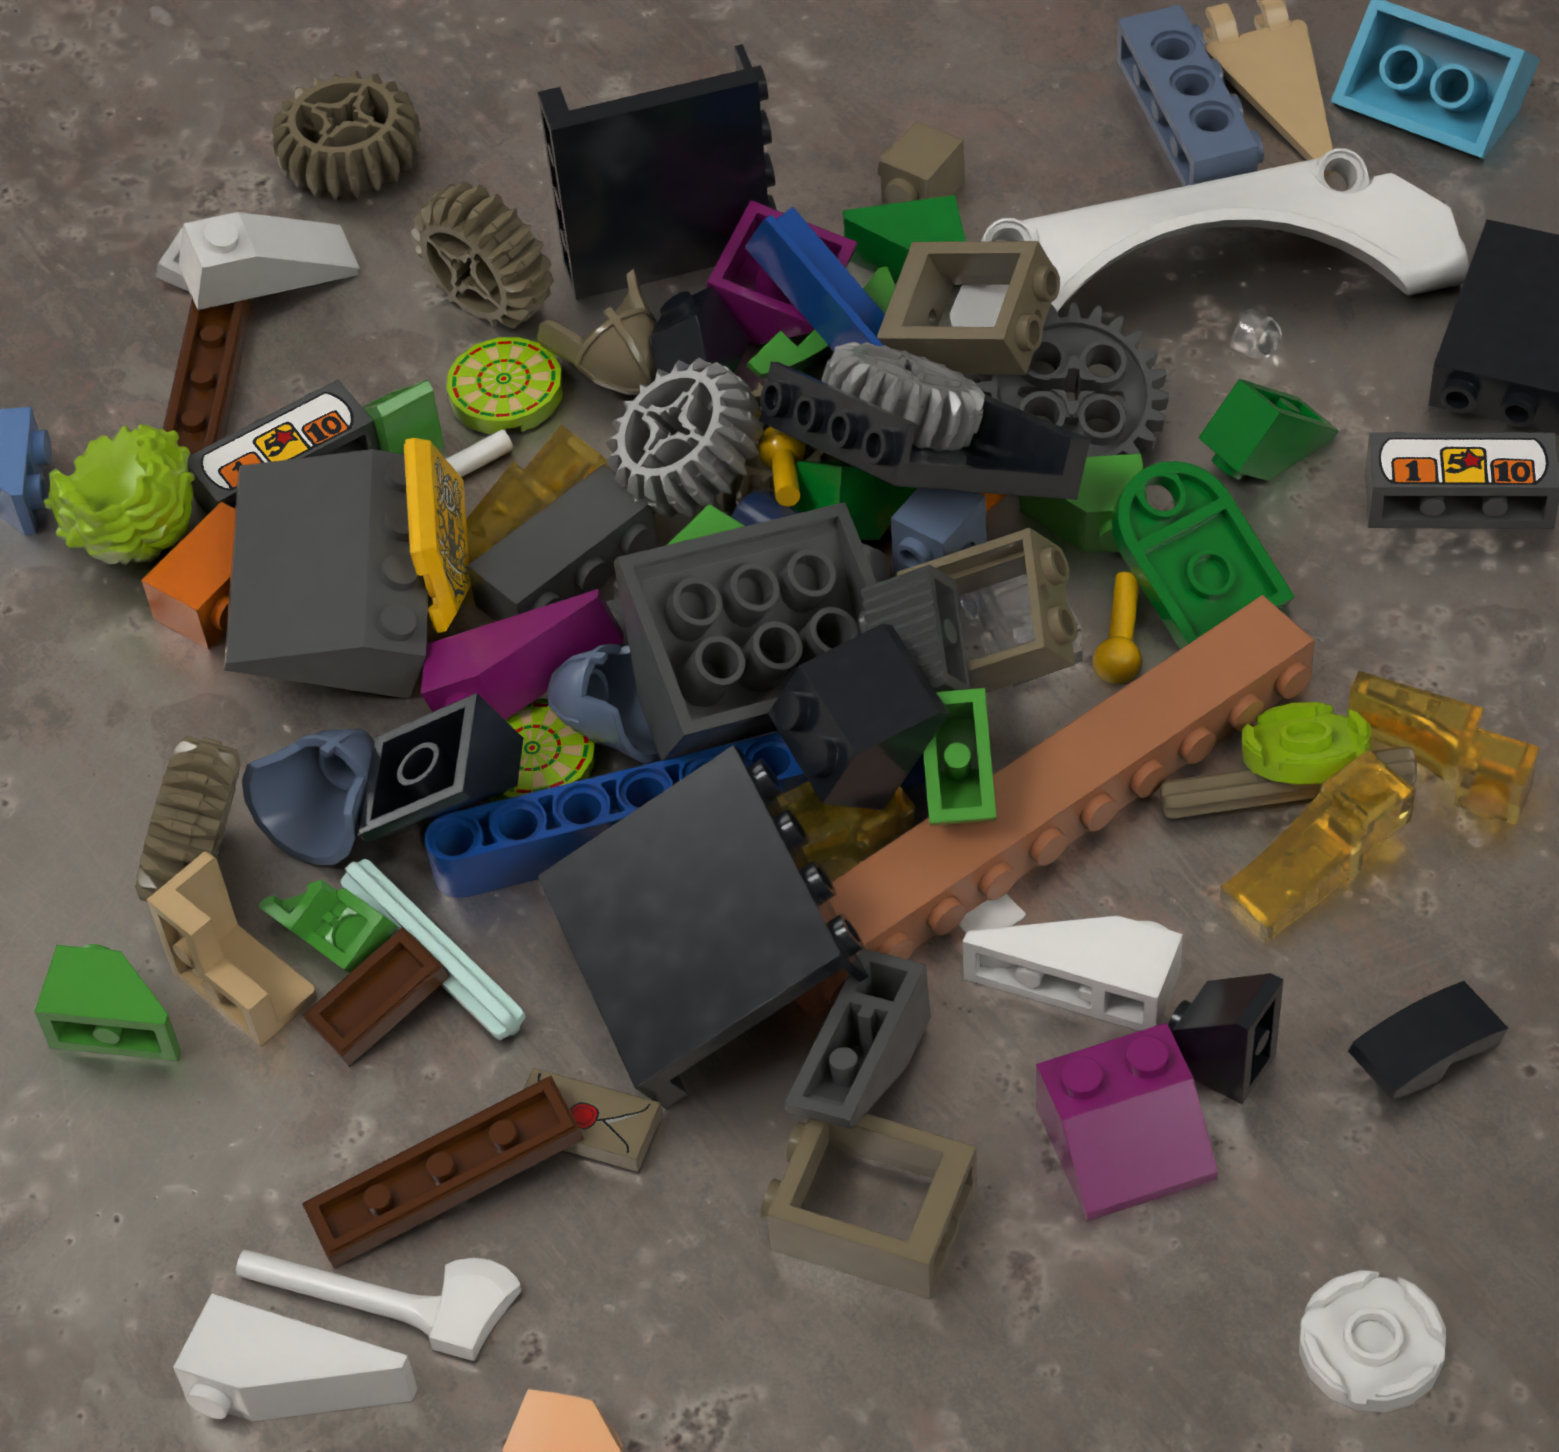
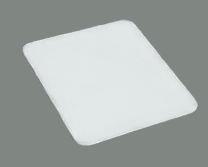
[958,894,1026,933]

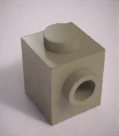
[877,121,965,204]

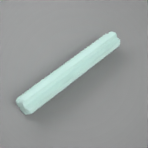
[340,859,526,1040]

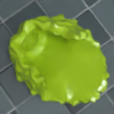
[44,424,194,565]

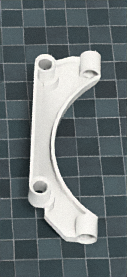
[947,148,1469,384]

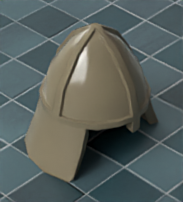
[537,268,657,395]

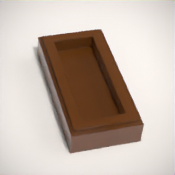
[302,927,450,1066]

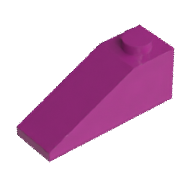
[421,589,624,720]

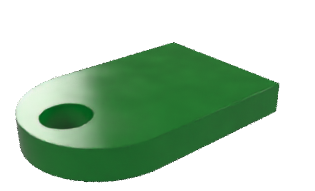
[1112,461,1295,650]

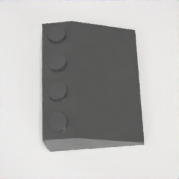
[224,449,428,699]
[614,502,877,761]

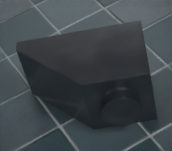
[650,286,750,373]
[1168,973,1284,1104]

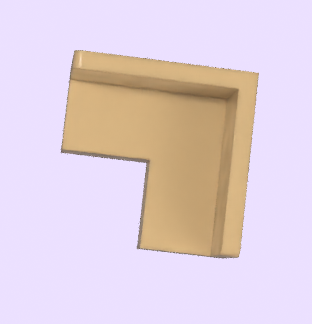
[146,851,317,1047]

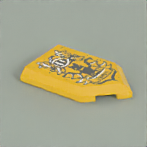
[404,438,471,633]

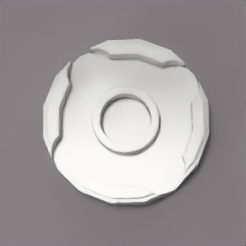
[1299,1270,1446,1413]

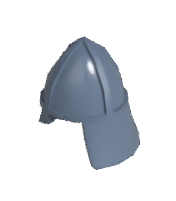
[547,644,661,765]
[242,728,374,866]

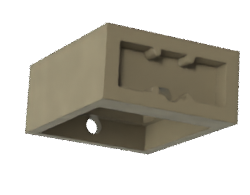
[877,241,1060,375]
[896,528,1077,693]
[761,1113,977,1300]

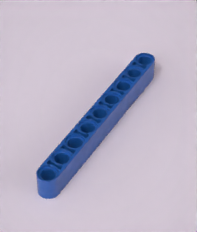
[425,732,926,898]

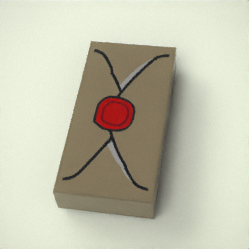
[524,1068,662,1172]

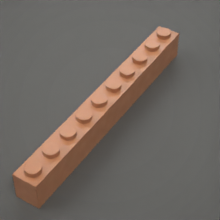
[794,595,1315,1020]

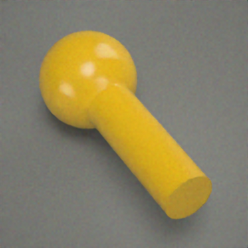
[757,427,806,507]
[1092,572,1143,684]

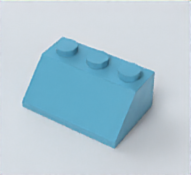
[1330,0,1540,159]

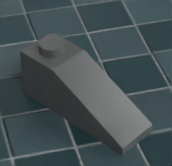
[784,949,931,1129]

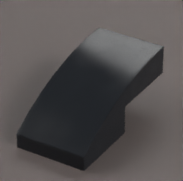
[1348,981,1508,1100]

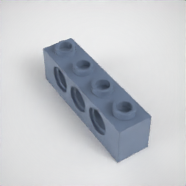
[1117,4,1264,186]

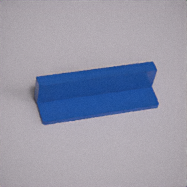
[745,207,885,352]

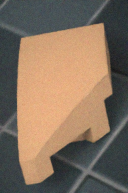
[502,1389,624,1452]

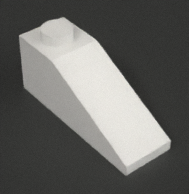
[179,212,360,310]
[963,915,1183,1031]
[173,1293,418,1422]

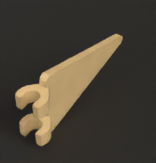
[1203,0,1334,175]

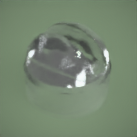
[1231,307,1282,360]

